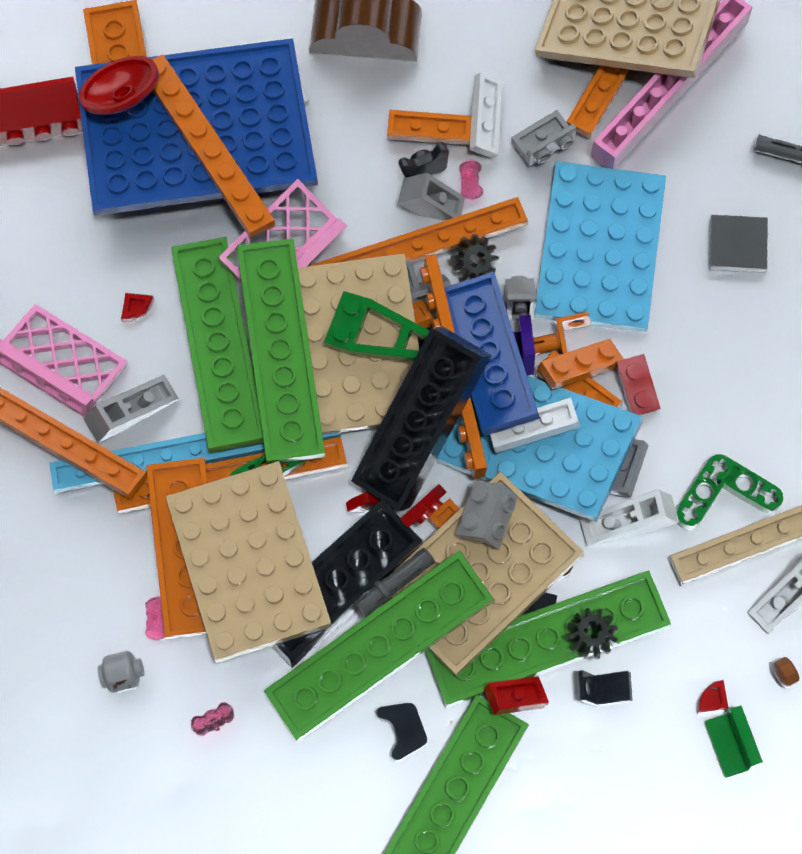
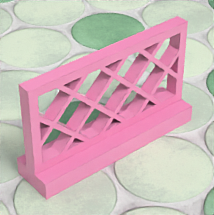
[218,179,347,281]
[0,304,128,417]

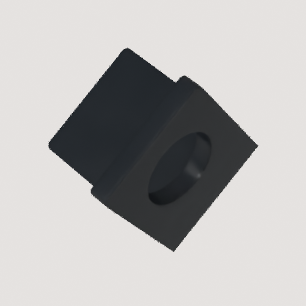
[578,670,633,707]

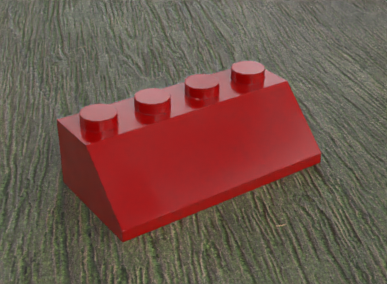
[0,76,83,146]

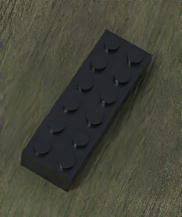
[351,326,492,511]
[271,499,423,668]

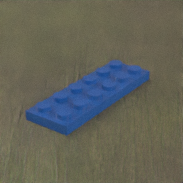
[444,272,540,436]

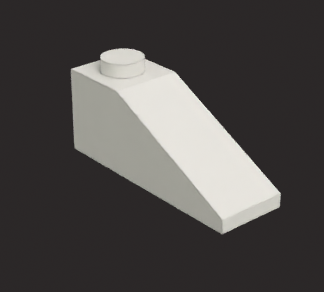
[580,489,679,546]
[748,561,802,634]

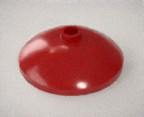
[79,56,159,115]

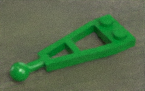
[324,291,429,362]

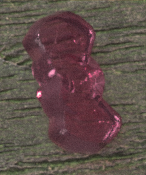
[458,160,484,200]
[145,596,165,641]
[191,702,234,736]

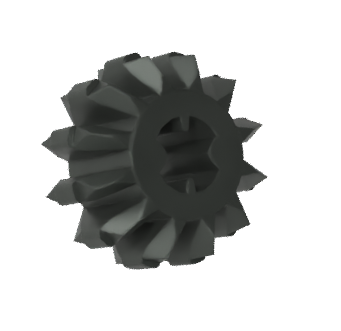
[450,234,499,280]
[567,608,618,659]

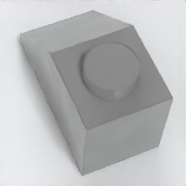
[398,173,465,221]
[504,276,537,321]

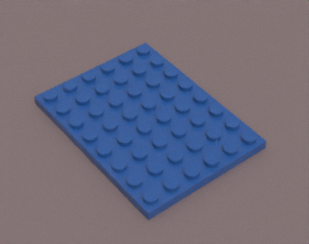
[75,38,318,216]

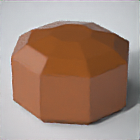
[773,657,800,689]

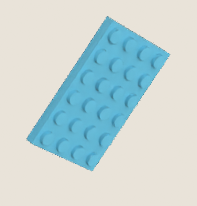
[534,161,666,333]
[437,376,643,522]

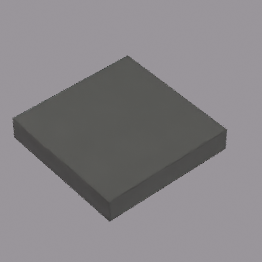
[710,215,768,273]

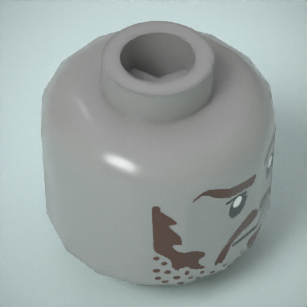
[98,651,145,694]

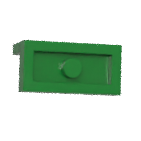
[704,705,763,779]

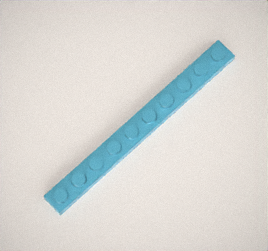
[49,433,341,494]

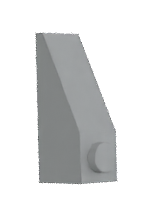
[83,375,179,443]

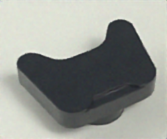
[398,142,449,178]
[377,703,427,762]

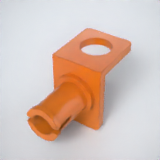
[533,312,591,356]

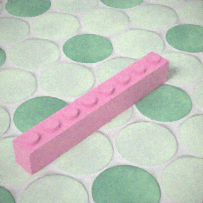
[591,0,752,170]

